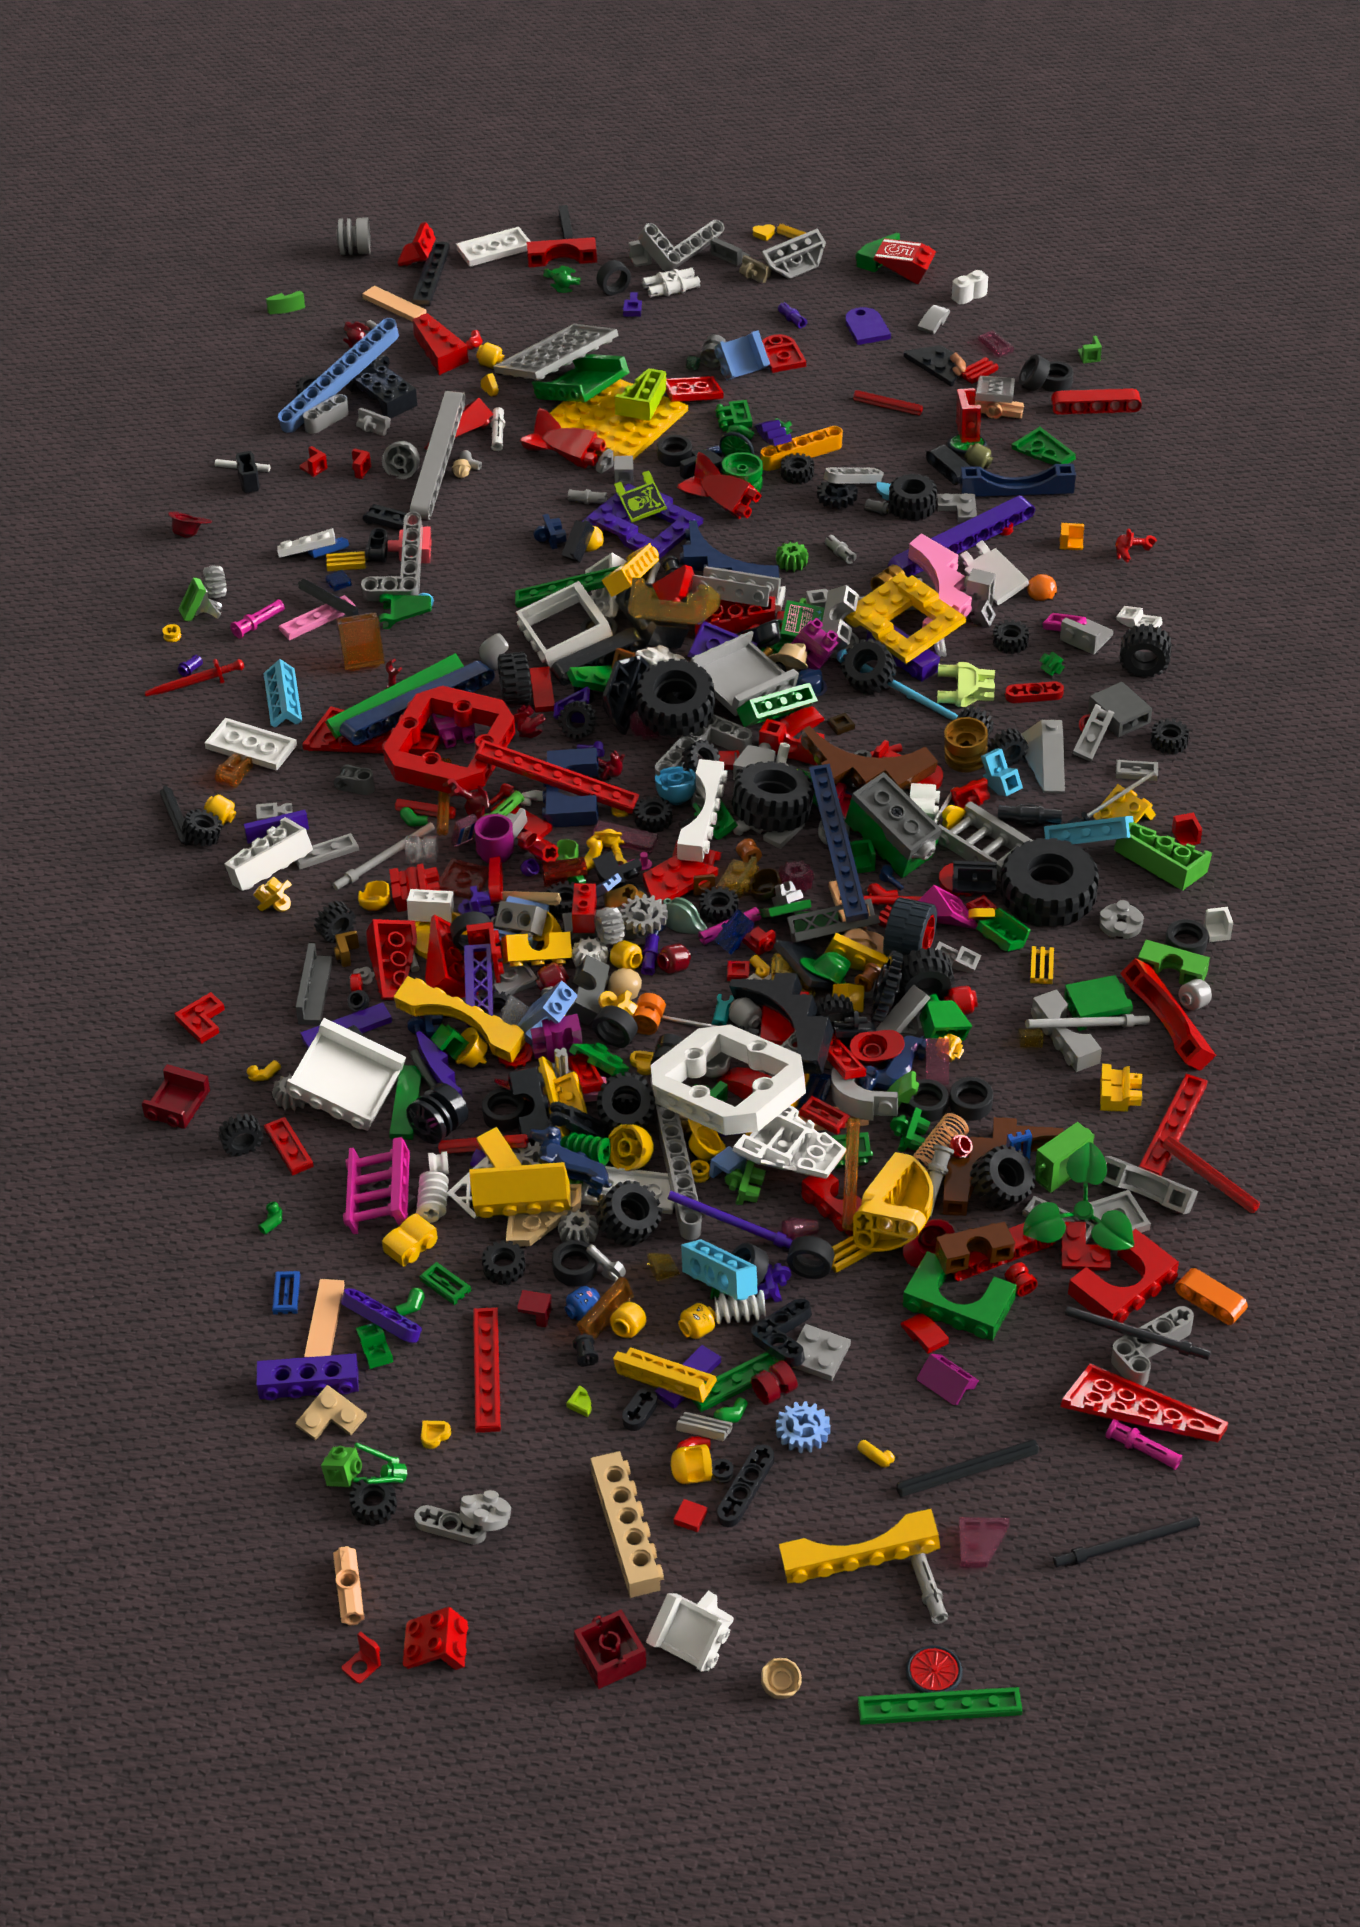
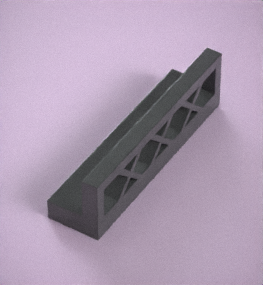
[787,898,880,942]
[296,943,333,1025]

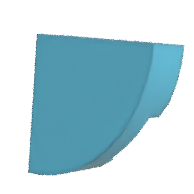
[876,482,890,501]

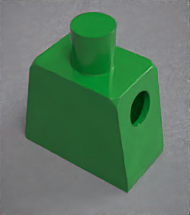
[919,994,972,1043]

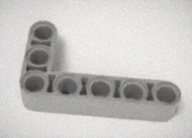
[638,220,724,272]
[361,512,423,601]
[655,714,752,776]

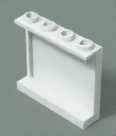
[285,1018,406,1131]

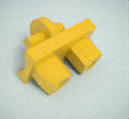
[253,877,292,912]
[598,990,638,1016]

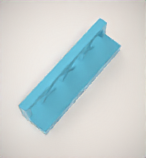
[264,659,302,727]
[1044,816,1134,844]

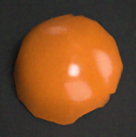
[1027,574,1057,601]

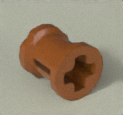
[855,963,881,992]

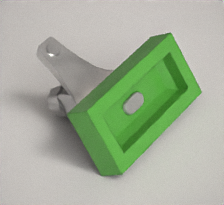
[179,578,222,621]

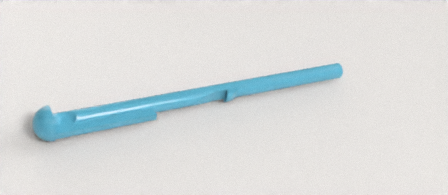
[837,649,958,721]

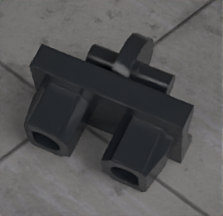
[833,1010,876,1046]

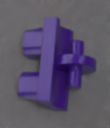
[458,886,495,920]
[757,1263,791,1302]

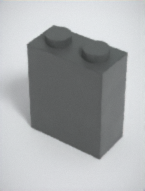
[1088,682,1152,738]

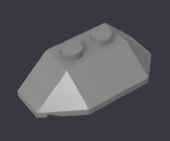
[761,228,826,279]

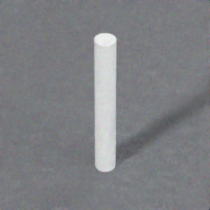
[215,459,270,472]

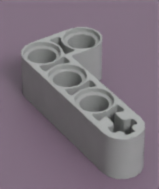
[1111,1306,1194,1386]

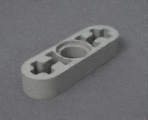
[414,1505,486,1545]

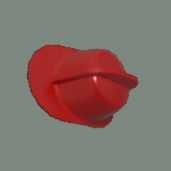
[850,1030,905,1067]

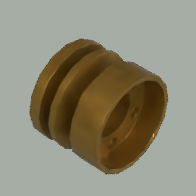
[944,717,988,772]

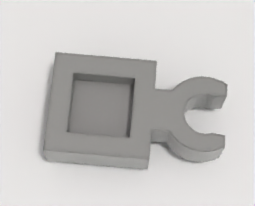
[256,802,293,821]

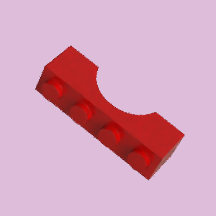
[527,237,597,267]

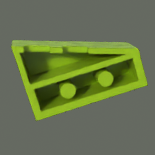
[615,368,666,421]

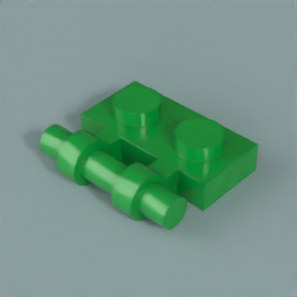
[715,400,752,431]

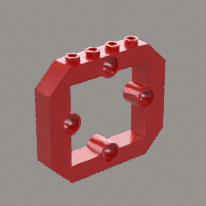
[382,686,515,795]

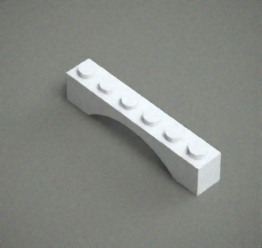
[677,759,727,862]

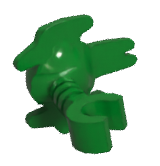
[543,265,581,293]

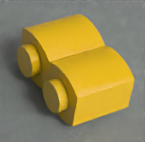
[382,1213,438,1267]

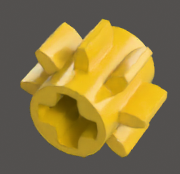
[935,1034,964,1062]

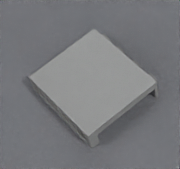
[690,631,799,716]

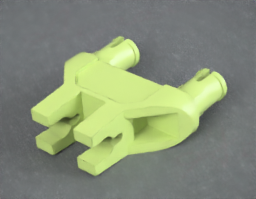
[937,662,995,707]

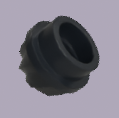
[347,990,369,1012]

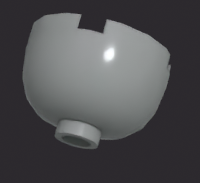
[382,441,420,479]

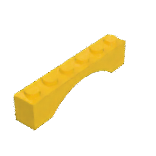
[602,543,659,597]
[394,976,526,1063]
[779,1509,940,1583]

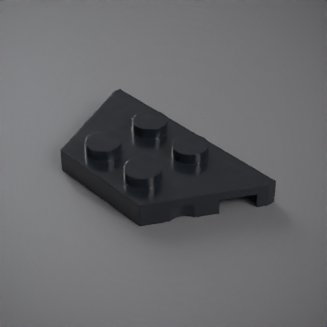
[904,345,966,387]

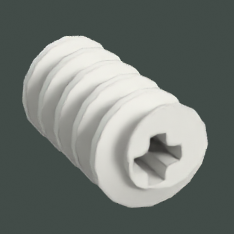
[416,1171,449,1223]
[715,1290,765,1324]

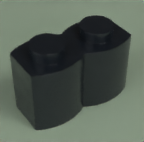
[236,451,260,493]

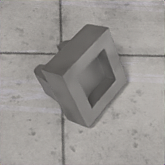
[970,600,996,628]
[772,881,803,906]

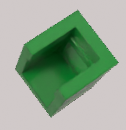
[430,1024,469,1060]

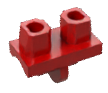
[951,778,990,809]

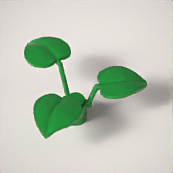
[1023,1142,1134,1251]

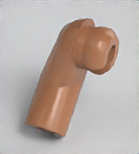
[950,353,966,376]

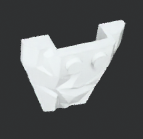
[733,1105,847,1179]

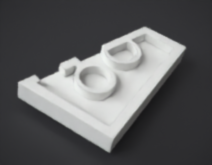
[277,528,335,558]

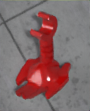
[1115,529,1157,563]

